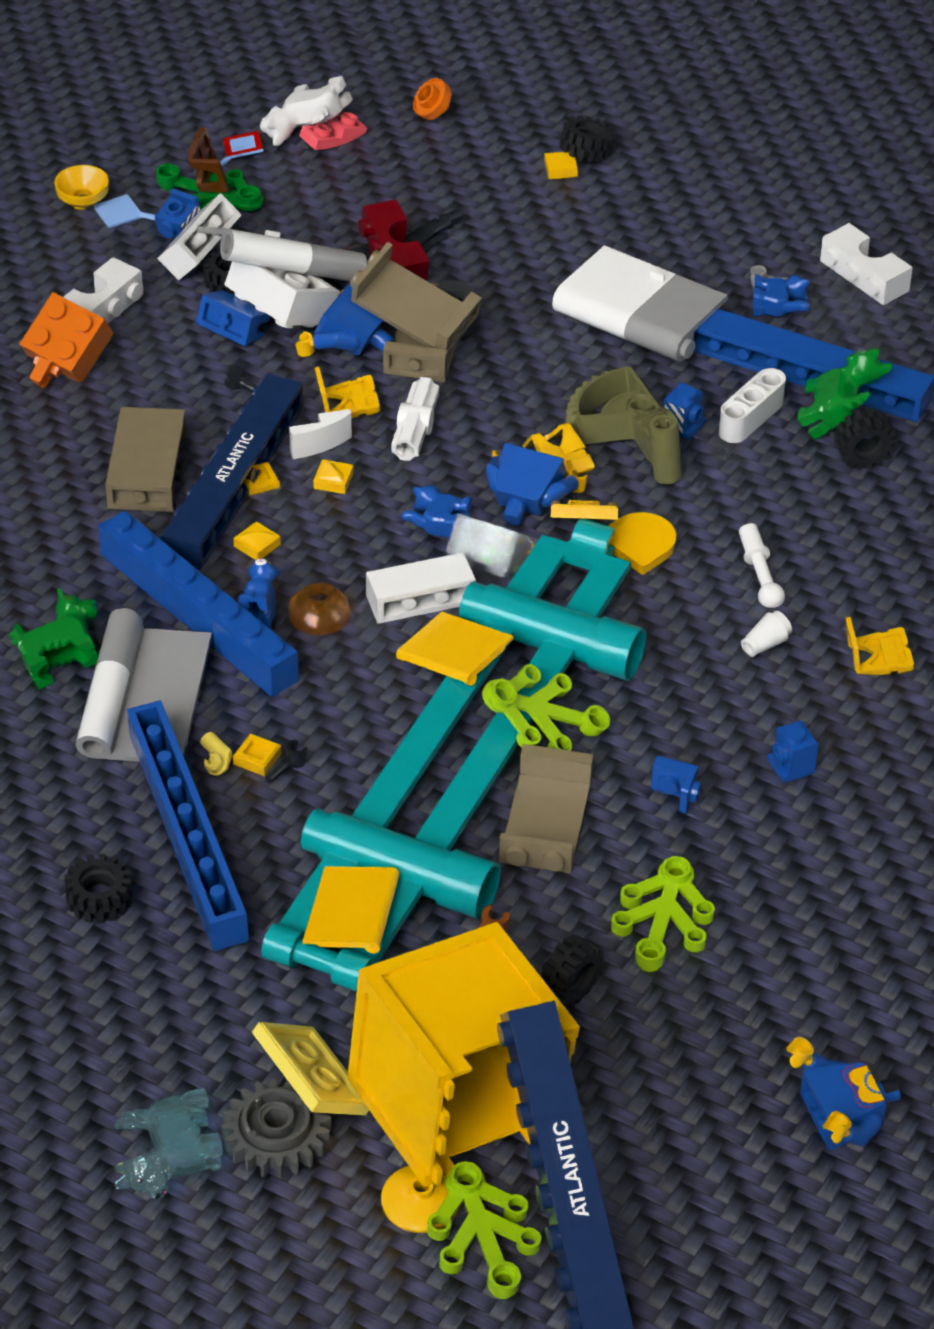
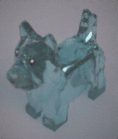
[114,1087,222,1199]

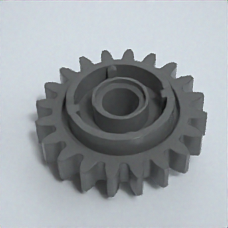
[221,1078,331,1178]

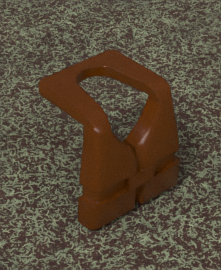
[188,127,229,192]

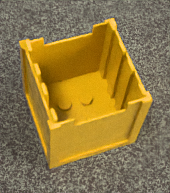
[347,922,580,1187]

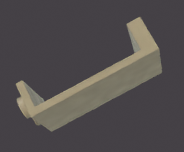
[350,242,482,352]
[383,283,462,382]
[105,407,187,512]
[499,744,594,873]

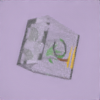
[446,514,537,577]

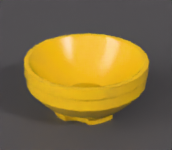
[54,165,109,210]

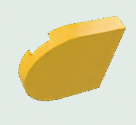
[551,500,618,520]
[608,512,676,575]

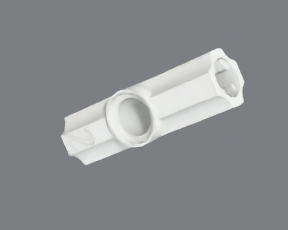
[392,377,439,461]

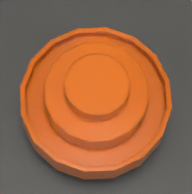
[413,78,452,120]

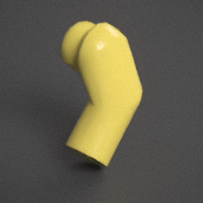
[200,732,233,776]

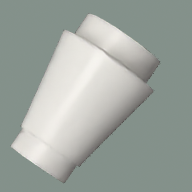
[741,611,792,657]

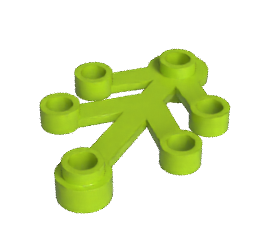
[482,664,610,751]
[611,856,715,972]
[427,1161,542,1299]

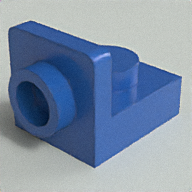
[651,755,702,814]

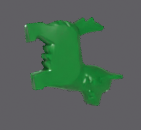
[797,348,892,440]
[9,587,98,689]

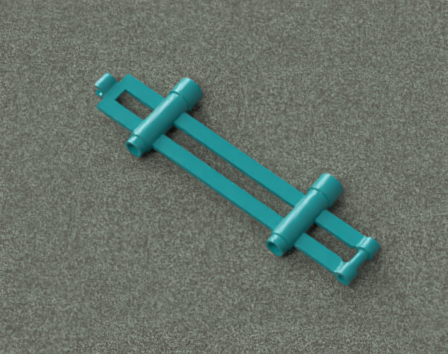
[261,518,647,992]

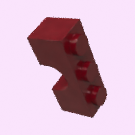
[358,199,429,281]

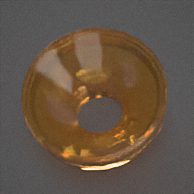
[289,583,350,635]

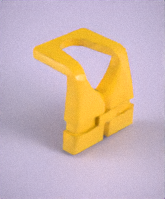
[315,366,381,418]
[523,422,595,476]
[846,617,914,675]

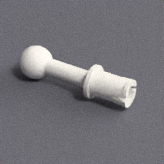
[739,523,785,608]

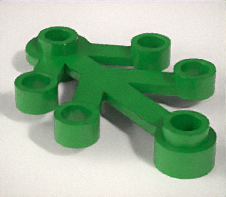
[156,164,264,212]

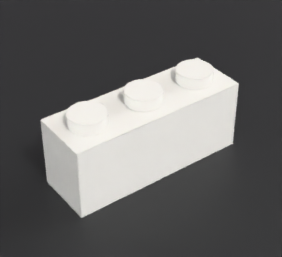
[157,193,241,280]
[366,552,476,624]

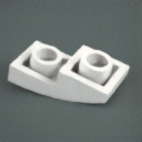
[289,409,352,459]

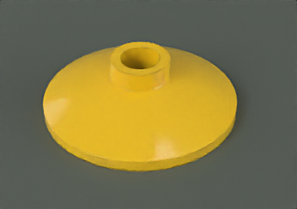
[381,1166,460,1233]

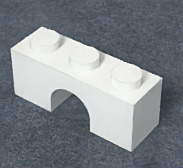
[820,223,913,305]
[64,257,143,323]

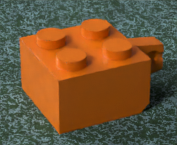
[19,292,114,389]

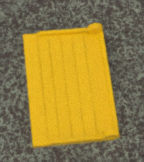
[396,612,514,686]
[302,866,400,954]

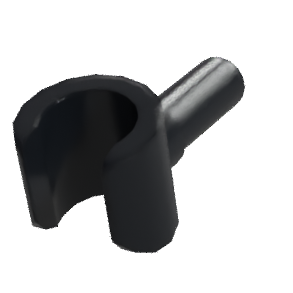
[224,364,256,392]
[265,740,308,783]

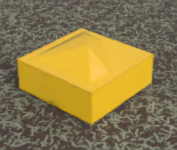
[313,459,354,494]
[233,521,281,560]

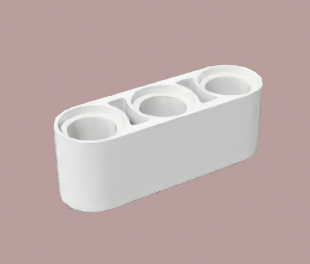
[719,368,786,443]

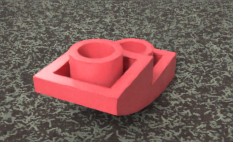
[300,112,367,150]

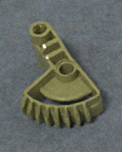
[565,366,683,484]

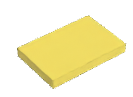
[252,1022,369,1116]

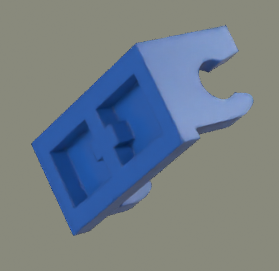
[196,290,270,346]

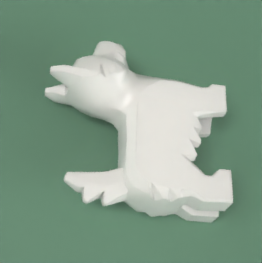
[260,76,353,146]

